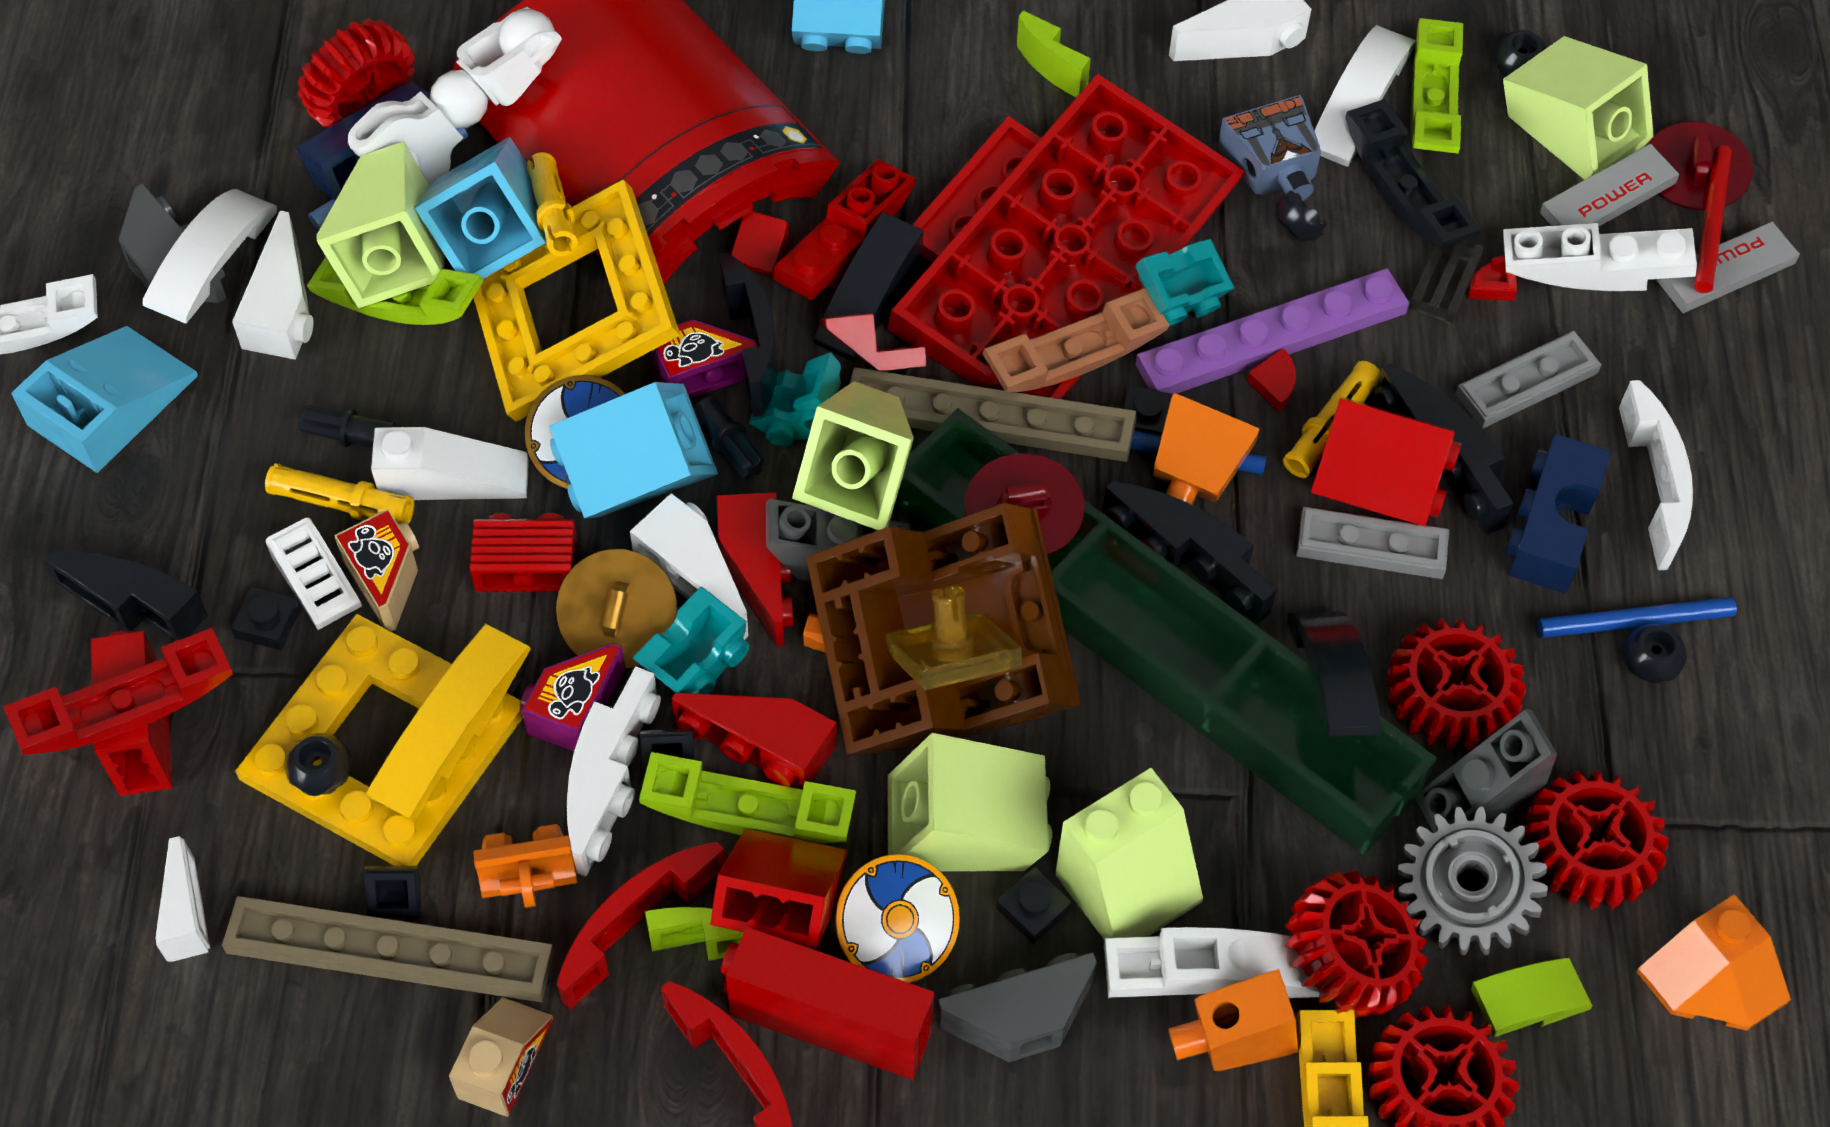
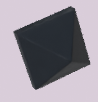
[640,729,694,781]
[364,866,422,918]

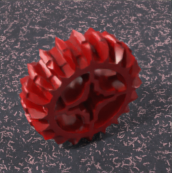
[297,18,415,128]
[1386,618,1526,752]
[1522,769,1669,910]
[1285,870,1429,1018]
[1367,1005,1519,1127]

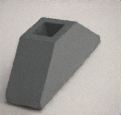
[118,183,226,303]
[766,499,910,581]
[1414,709,1557,833]
[937,952,1097,1062]

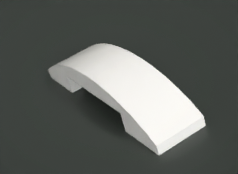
[1315,25,1416,167]
[143,189,277,323]
[0,274,98,354]
[1619,380,1693,570]

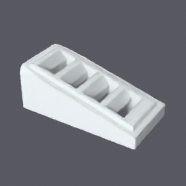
[266,517,362,630]
[155,836,210,962]

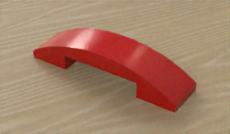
[3,628,233,755]
[557,842,726,1011]
[660,981,792,1127]

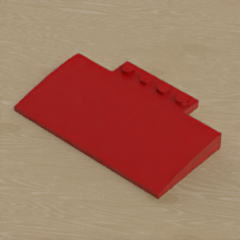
[887,74,1245,400]

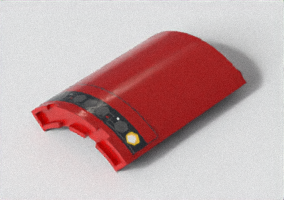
[452,0,840,284]

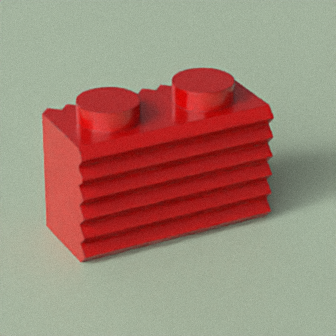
[470,513,578,593]

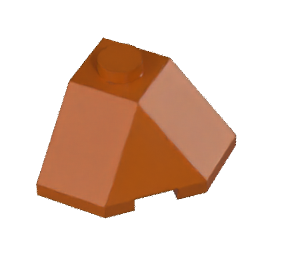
[1636,894,1791,1031]

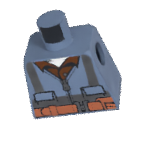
[1218,95,1321,201]

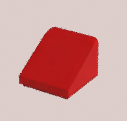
[731,211,789,277]

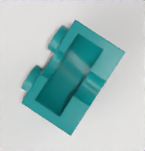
[1135,239,1234,327]
[749,352,841,447]
[633,586,750,695]

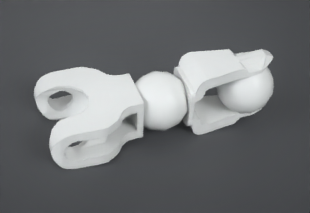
[348,7,562,186]

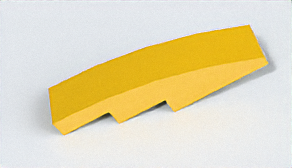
[365,624,531,822]
[1297,1010,1369,1127]

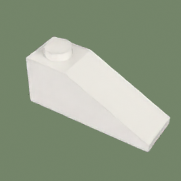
[1169,0,1311,61]
[232,211,313,360]
[371,427,529,500]
[630,493,749,640]

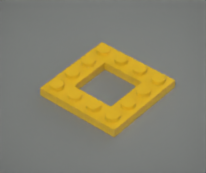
[473,179,680,422]
[235,614,523,866]

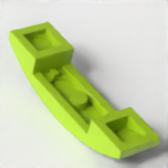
[1411,18,1463,154]
[307,257,483,325]
[639,752,856,843]

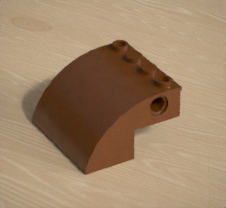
[806,503,1082,755]

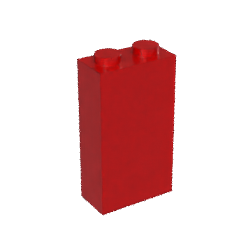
[721,926,934,1080]

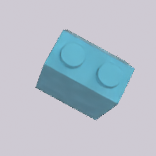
[792,0,885,54]
[415,137,546,279]
[549,382,718,518]

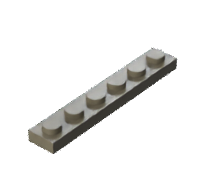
[850,367,1136,462]
[222,896,554,1002]

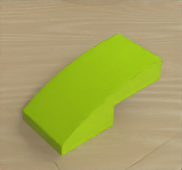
[1017,10,1091,98]
[645,907,744,961]
[1471,958,1592,1038]

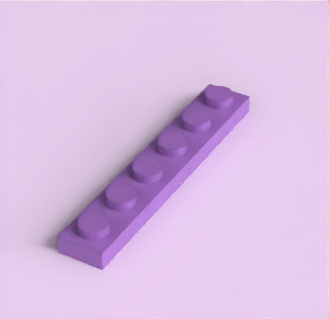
[1135,268,1409,394]

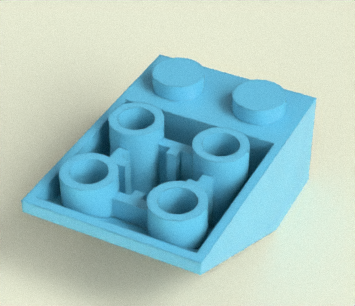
[11,326,198,473]

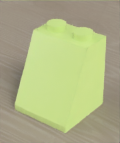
[1503,36,1654,180]
[317,141,445,309]
[792,381,914,530]
[888,733,1052,871]
[1055,768,1203,940]

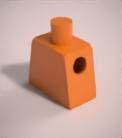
[1153,393,1260,505]
[1168,969,1299,1071]

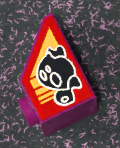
[651,319,758,399]
[520,644,626,751]

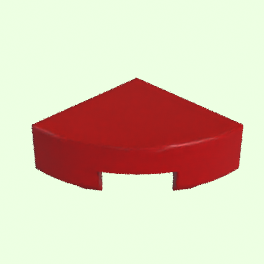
[1468,255,1517,301]
[1247,348,1296,412]

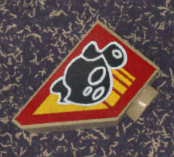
[334,509,419,632]
[449,997,553,1117]

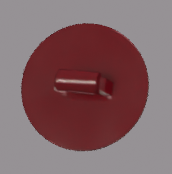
[1648,122,1753,210]
[965,454,1085,555]

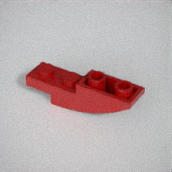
[773,159,916,301]

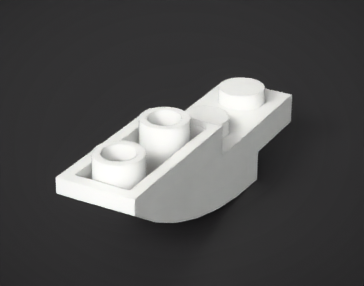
[1503,223,1697,291]
[567,666,661,876]
[1104,927,1319,998]

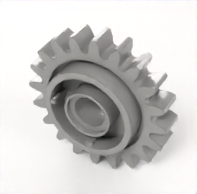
[1398,807,1548,955]

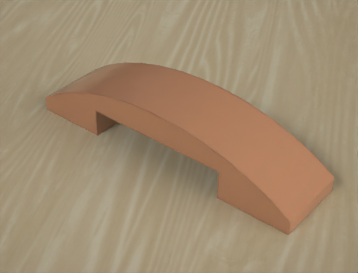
[983,288,1169,392]

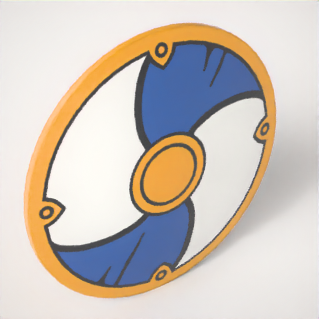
[835,854,960,983]

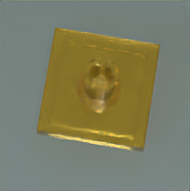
[885,586,1023,690]

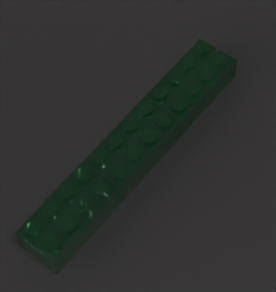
[895,408,1437,856]

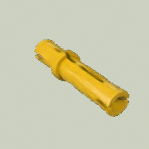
[526,152,578,257]
[1283,361,1381,478]
[265,463,414,525]

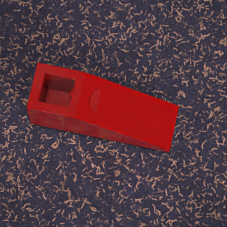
[717,492,793,647]
[672,693,837,789]

